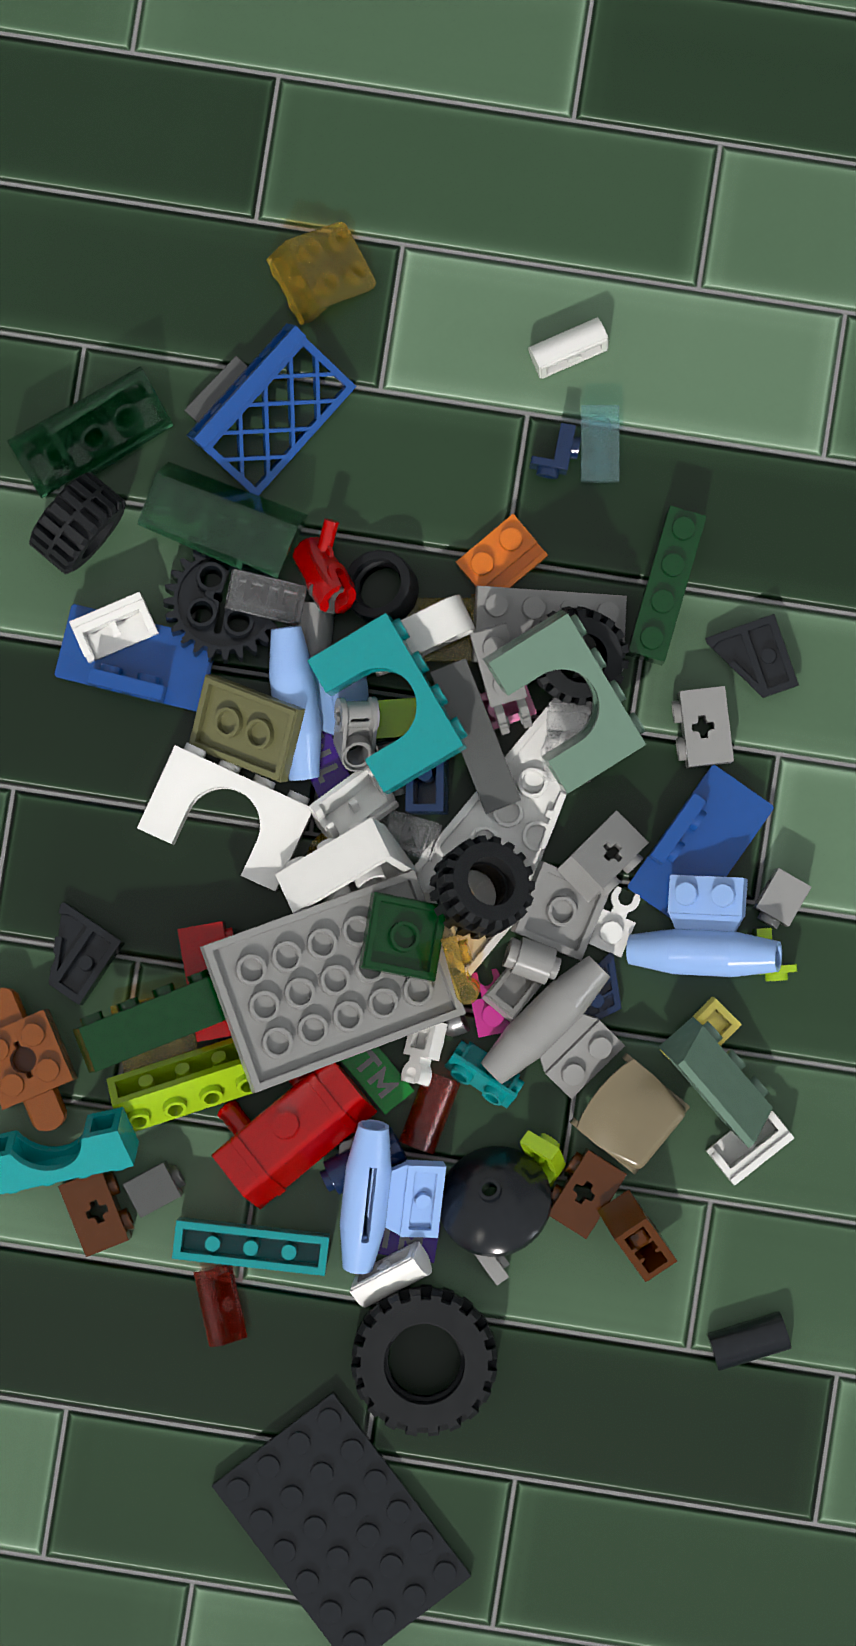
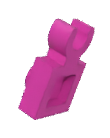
[471,968,510,1038]

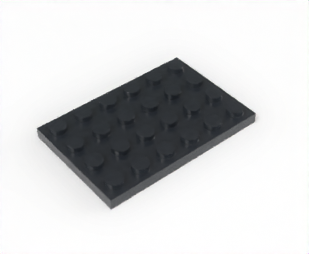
[212,1391,472,1646]

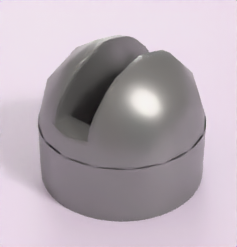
[445,1014,469,1037]

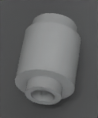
[502,937,561,985]

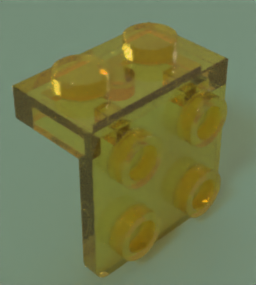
[266,222,376,325]

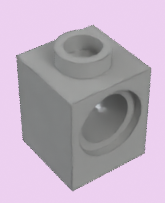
[753,868,812,929]

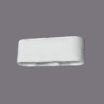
[376,595,476,676]

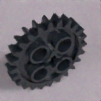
[163,541,286,664]

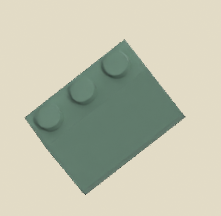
[659,1017,773,1148]

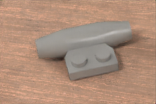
[481,956,625,1099]

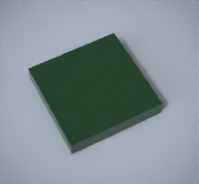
[359,892,446,982]

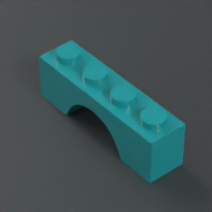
[0,1107,139,1195]

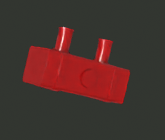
[211,1063,378,1210]

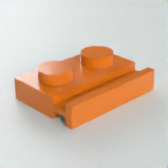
[455,514,548,588]

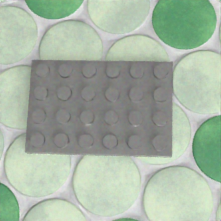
[200,870,466,1093]

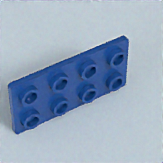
[54,604,214,712]
[627,765,774,919]

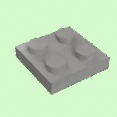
[511,861,609,961]

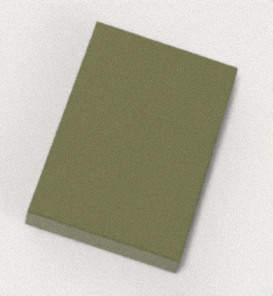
[189,674,305,783]

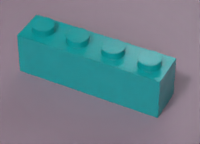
[172,1217,330,1276]

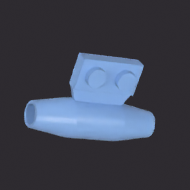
[269,626,369,781]
[626,875,782,977]
[340,1120,446,1274]

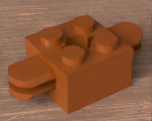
[0,987,78,1131]

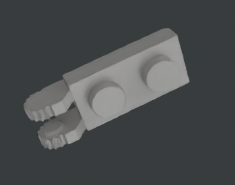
[469,622,533,735]

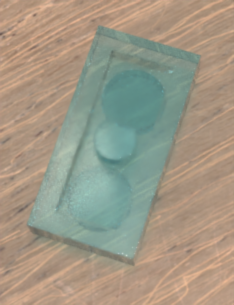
[581,405,619,483]

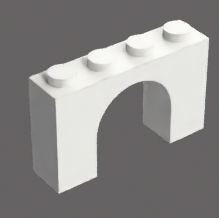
[137,743,312,892]

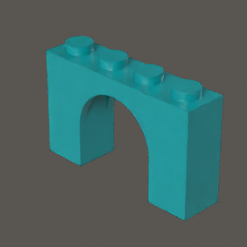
[307,613,468,794]

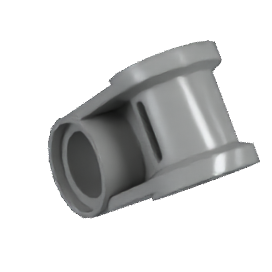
[333,696,380,772]

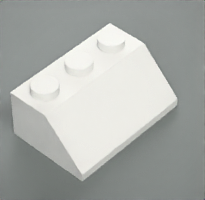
[275,817,418,913]

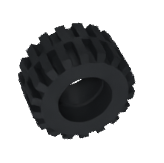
[29,472,126,574]
[535,606,629,705]
[429,835,535,939]

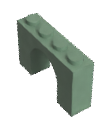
[483,610,646,794]

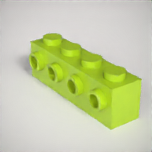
[106,1038,253,1132]

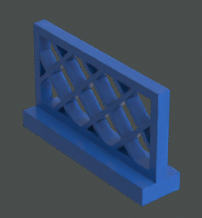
[187,323,357,498]

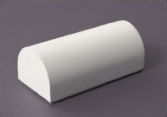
[528,317,608,379]
[350,1241,432,1308]

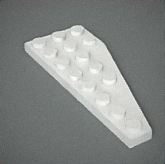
[414,672,592,977]

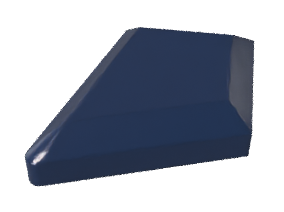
[584,952,622,1020]

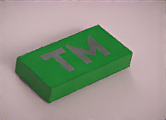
[341,1047,415,1115]

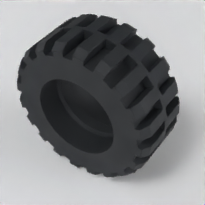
[351,1284,497,1437]

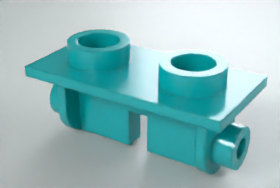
[444,1040,525,1109]

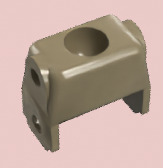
[569,1053,690,1175]

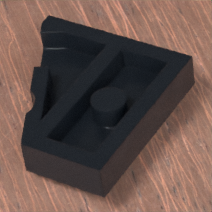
[705,614,800,698]
[49,902,125,1006]

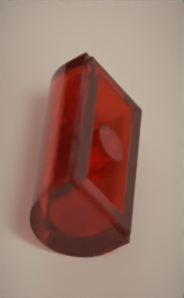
[399,1072,461,1154]
[193,1264,247,1347]

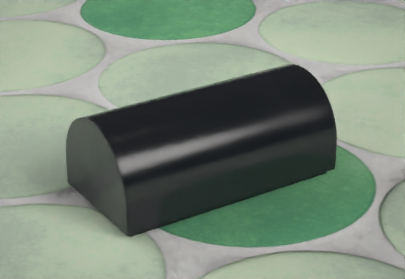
[706,1311,792,1371]

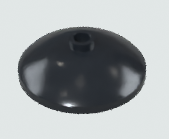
[440,1146,552,1257]

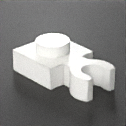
[589,886,640,958]
[401,1023,448,1086]

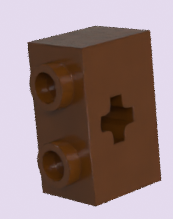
[550,1148,627,1239]
[58,1172,135,1257]
[597,1190,677,1282]

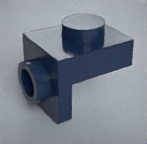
[529,423,581,479]

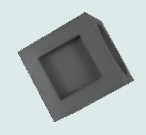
[123,1161,186,1218]

